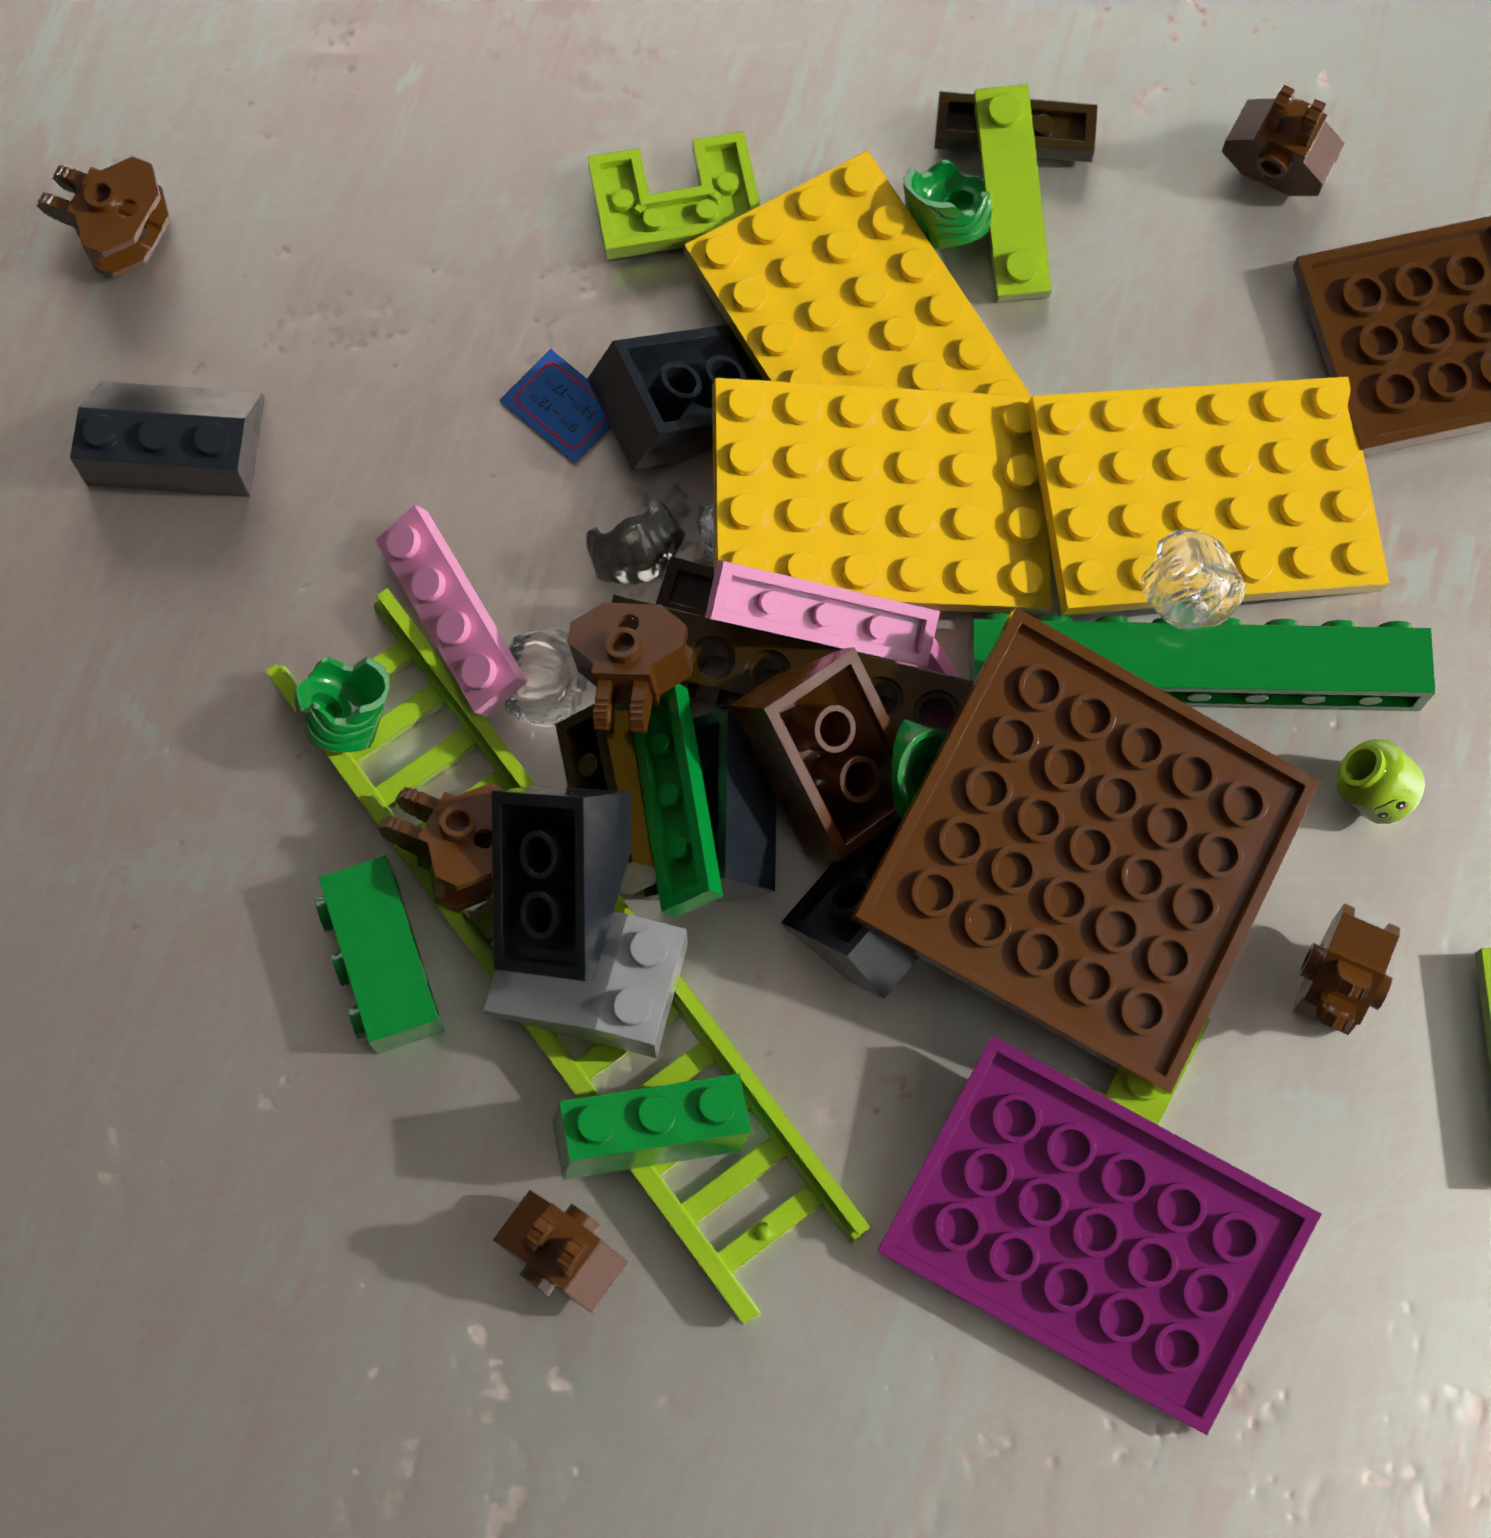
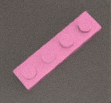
[375,505,528,716]
[705,561,940,667]

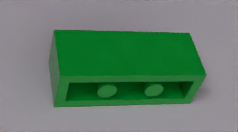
[314,855,445,1054]
[552,1073,752,1180]

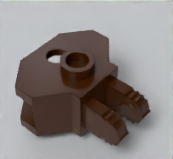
[1221,85,1345,196]
[37,156,171,279]
[568,603,695,733]
[377,783,503,913]
[1293,903,1400,1035]
[493,1190,629,1315]

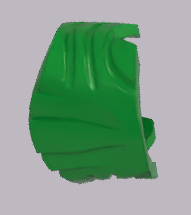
[903,160,992,249]
[294,657,389,752]

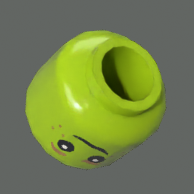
[1336,739,1425,824]

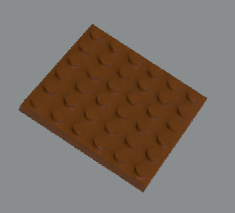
[850,607,1321,1095]

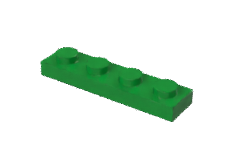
[628,684,723,918]

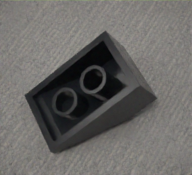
[587,325,764,470]
[492,785,631,981]

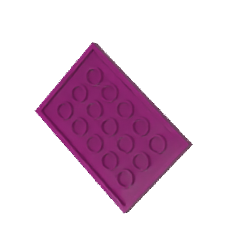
[877,1036,1322,1435]

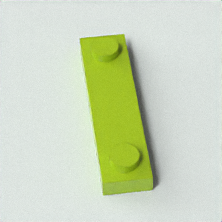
[973,84,1052,303]

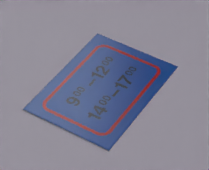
[499,349,610,463]

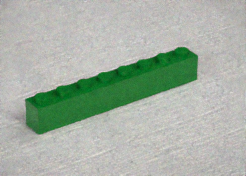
[968,613,1435,711]

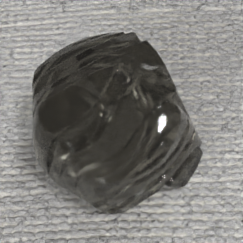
[585,498,686,585]

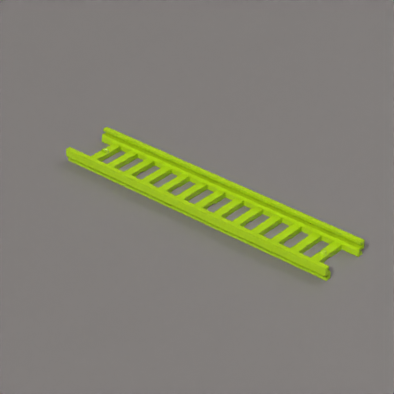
[265,588,870,1326]

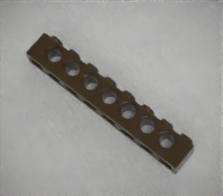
[611,595,974,733]

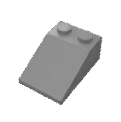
[483,912,688,1059]

